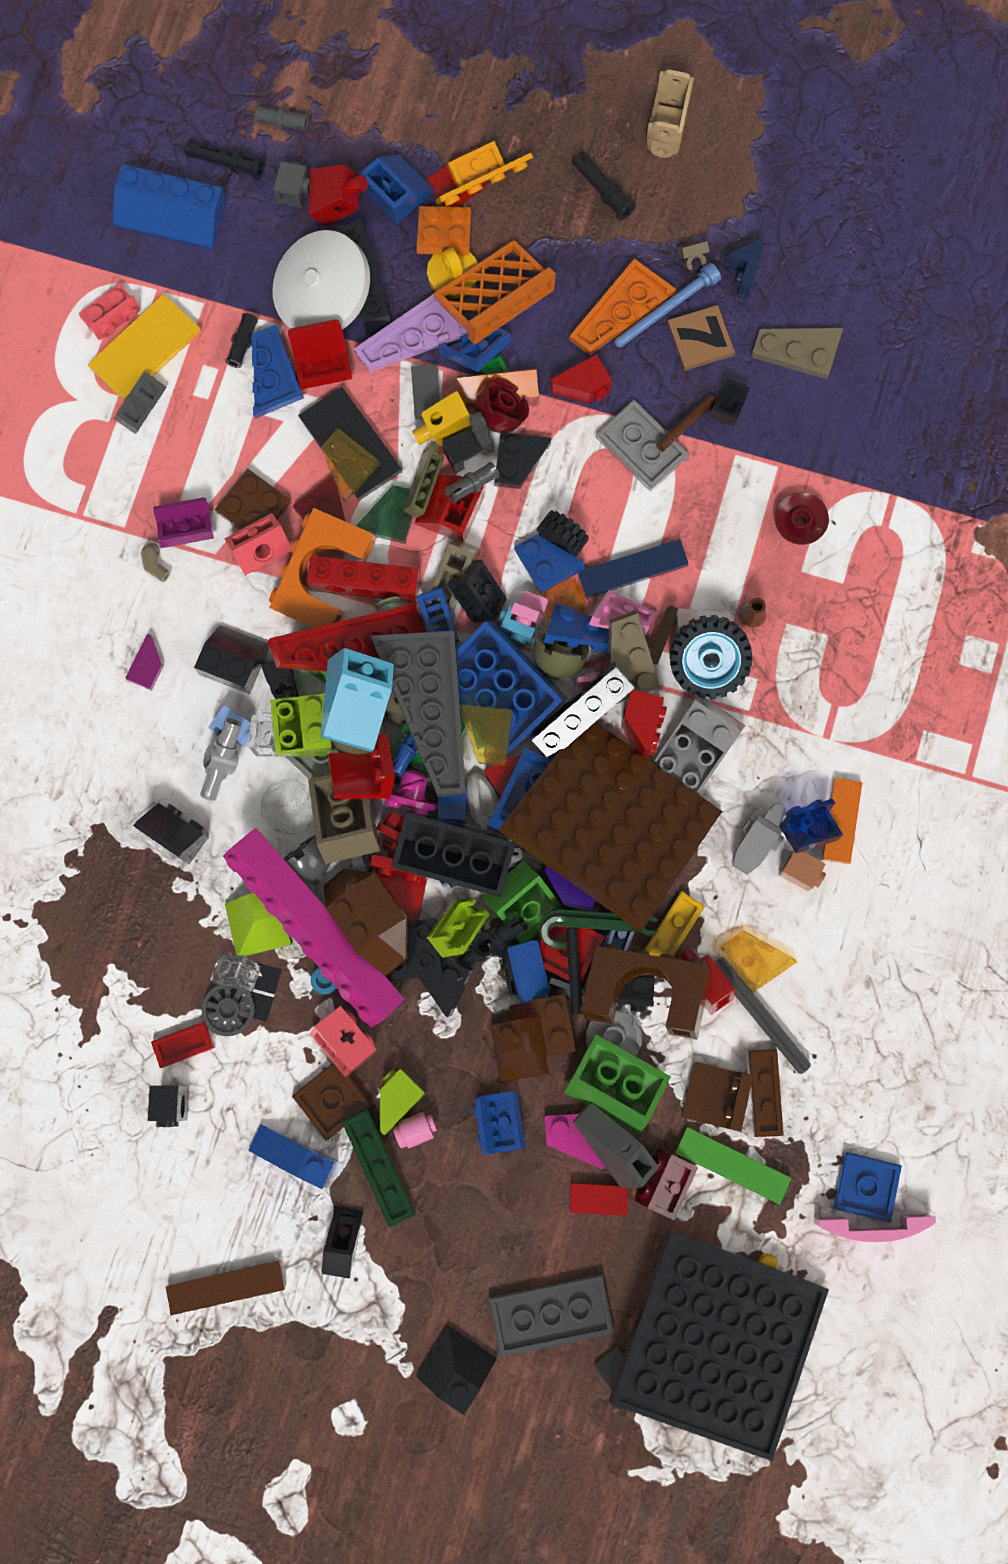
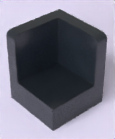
[442,428,482,474]

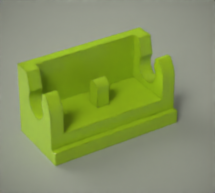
[427,898,490,958]

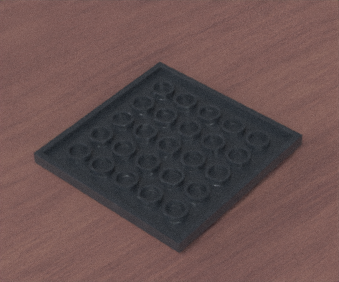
[608,1229,829,1461]

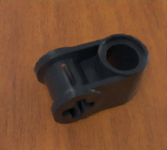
[260,658,300,699]

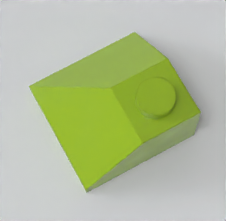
[225,893,292,958]

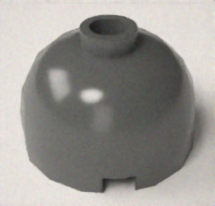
[283,834,331,886]

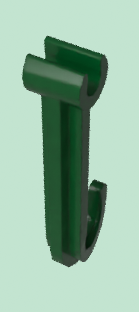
[539,909,657,949]

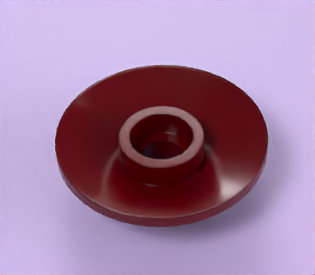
[775,492,829,545]

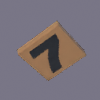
[667,305,735,371]

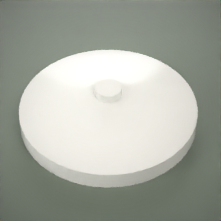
[273,230,370,330]

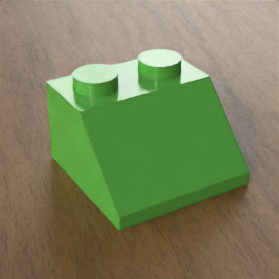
[481,861,564,943]

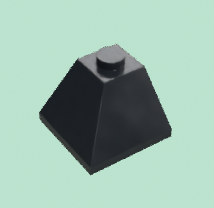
[416,1325,497,1415]

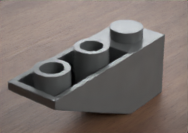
[573,1103,659,1189]

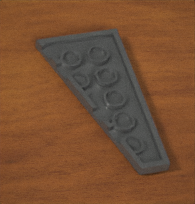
[371,631,466,797]

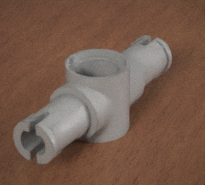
[200,718,242,801]

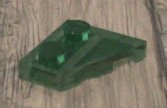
[356,485,413,544]

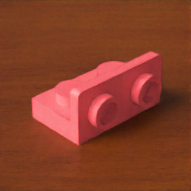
[78,283,141,341]

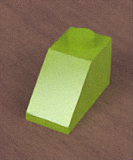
[380,1069,426,1135]

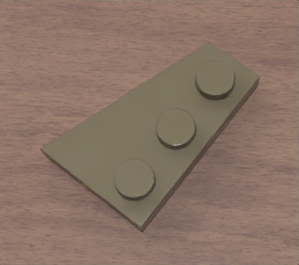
[608,610,660,704]

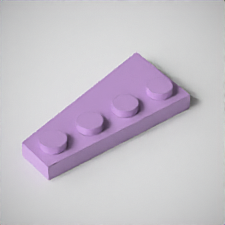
[354,294,468,373]

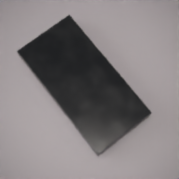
[298,387,402,501]

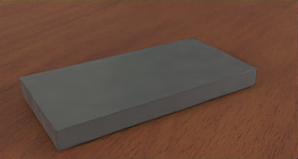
[489,1273,614,1357]

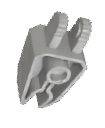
[732,803,787,875]

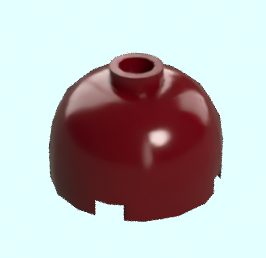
[475,378,529,434]

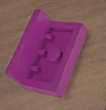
[153,497,214,548]

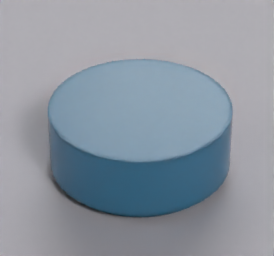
[311,968,337,995]

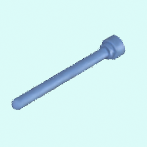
[614,262,721,348]

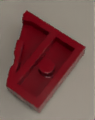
[293,474,346,522]

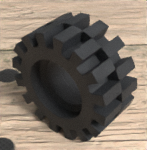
[536,510,589,557]

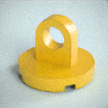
[427,247,478,299]

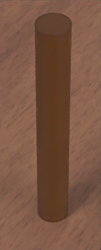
[656,394,716,452]

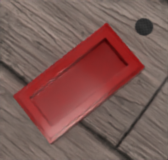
[151,1022,215,1068]
[569,1183,628,1216]

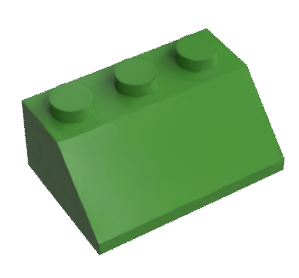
[564,1034,671,1135]

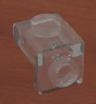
[210,955,260,992]

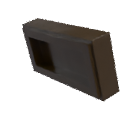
[650,605,678,665]

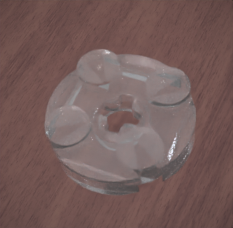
[260,779,313,835]

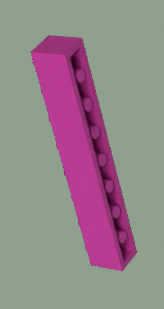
[223,828,405,1028]

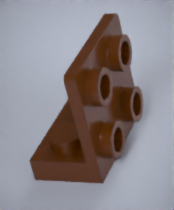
[682,1062,753,1132]

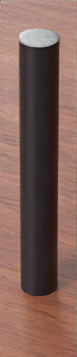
[566,928,582,1015]

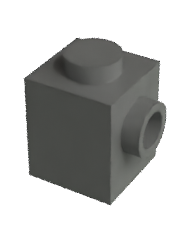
[273,161,311,208]

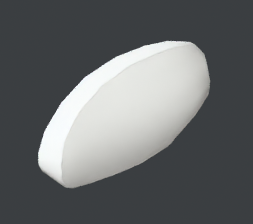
[467,772,498,832]

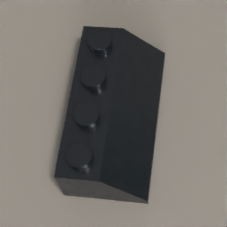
[391,809,516,897]

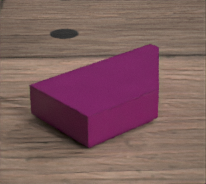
[125,634,163,691]

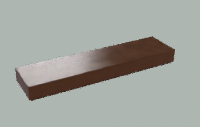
[165,1260,286,1316]

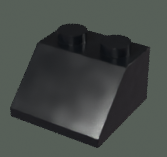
[194,625,269,695]
[133,803,209,865]

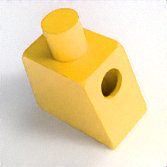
[412,391,473,446]

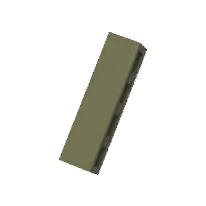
[403,449,444,518]

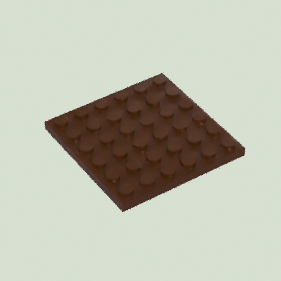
[498,722,722,932]

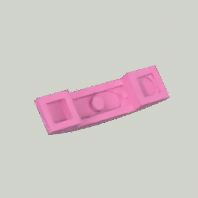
[814,1214,936,1242]

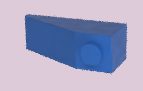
[248,1124,338,1189]

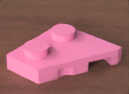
[589,590,657,635]

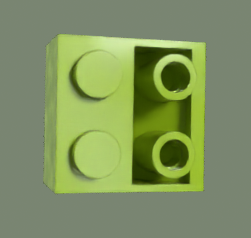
[270,693,335,757]

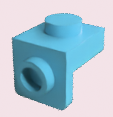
[498,603,535,646]

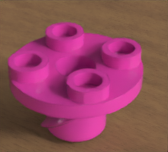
[384,770,437,815]

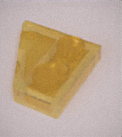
[321,428,380,502]
[720,930,797,993]

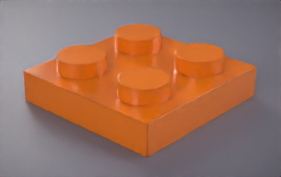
[417,206,471,255]

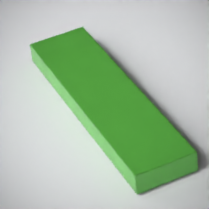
[675,1127,792,1205]

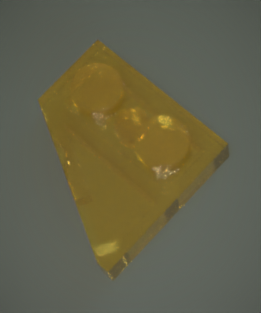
[459,704,513,767]

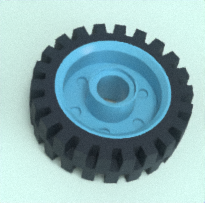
[669,615,753,700]

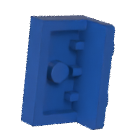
[474,1091,526,1155]

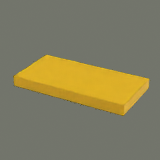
[87,293,201,401]

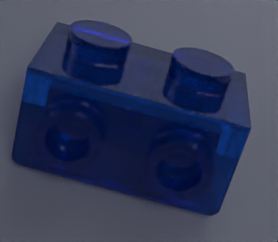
[779,799,843,853]

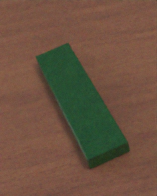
[342,1109,416,1227]

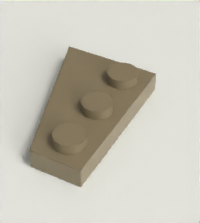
[751,328,843,380]

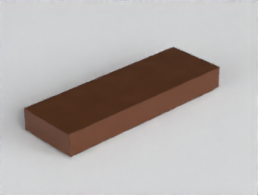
[748,1049,784,1137]

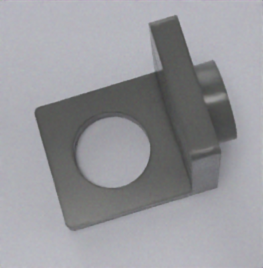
[549,971,590,998]

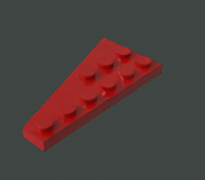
[267,603,426,672]

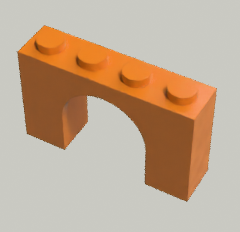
[269,508,377,628]

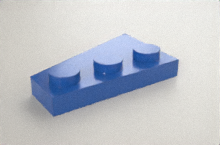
[252,324,304,418]
[543,604,609,653]

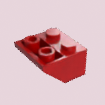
[414,475,485,542]
[621,690,667,759]

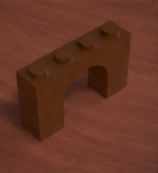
[581,944,711,1040]

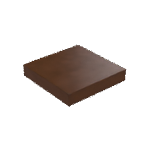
[292,1063,372,1141]

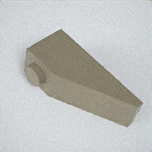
[420,539,481,626]

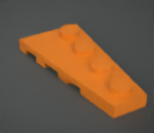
[569,259,676,355]

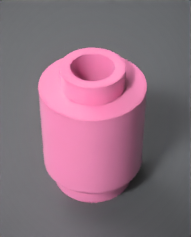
[393,1111,437,1149]

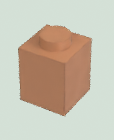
[779,848,826,891]

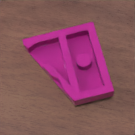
[544,1114,606,1169]

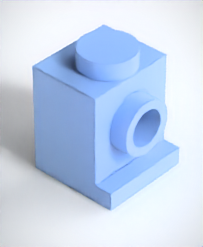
[208,705,255,747]

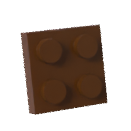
[215,468,291,530]

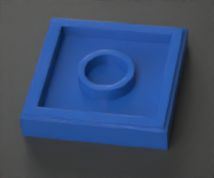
[833,1151,902,1223]

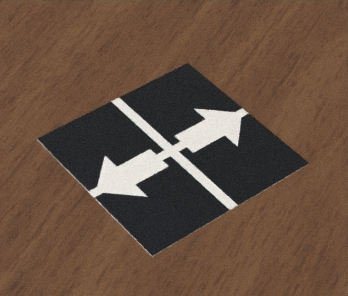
[217,957,282,1022]

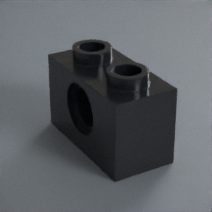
[147,1085,189,1127]

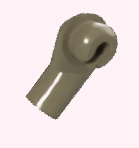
[140,543,170,582]

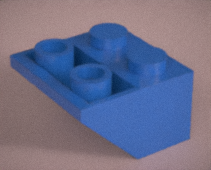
[359,155,434,225]

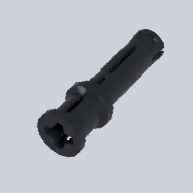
[185,139,265,180]
[571,151,636,221]

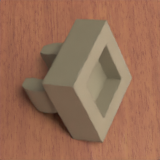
[676,240,709,270]

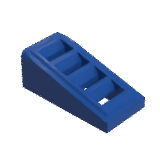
[416,587,460,643]

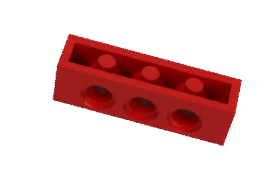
[307,556,421,603]

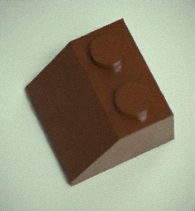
[509,994,576,1057]

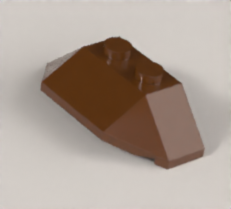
[323,869,408,976]

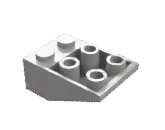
[653,696,746,794]

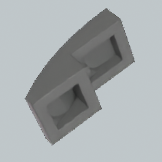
[113,371,167,434]

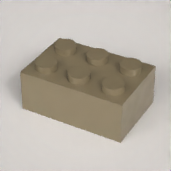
[308,774,380,864]

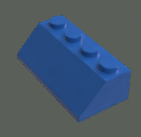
[113,164,227,250]

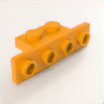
[435,141,533,206]

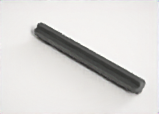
[715,957,811,1074]

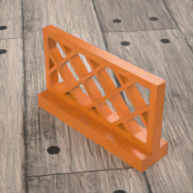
[434,240,556,345]

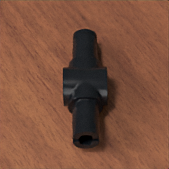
[457,914,528,967]

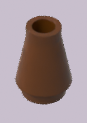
[739,598,767,627]

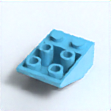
[321,648,394,752]

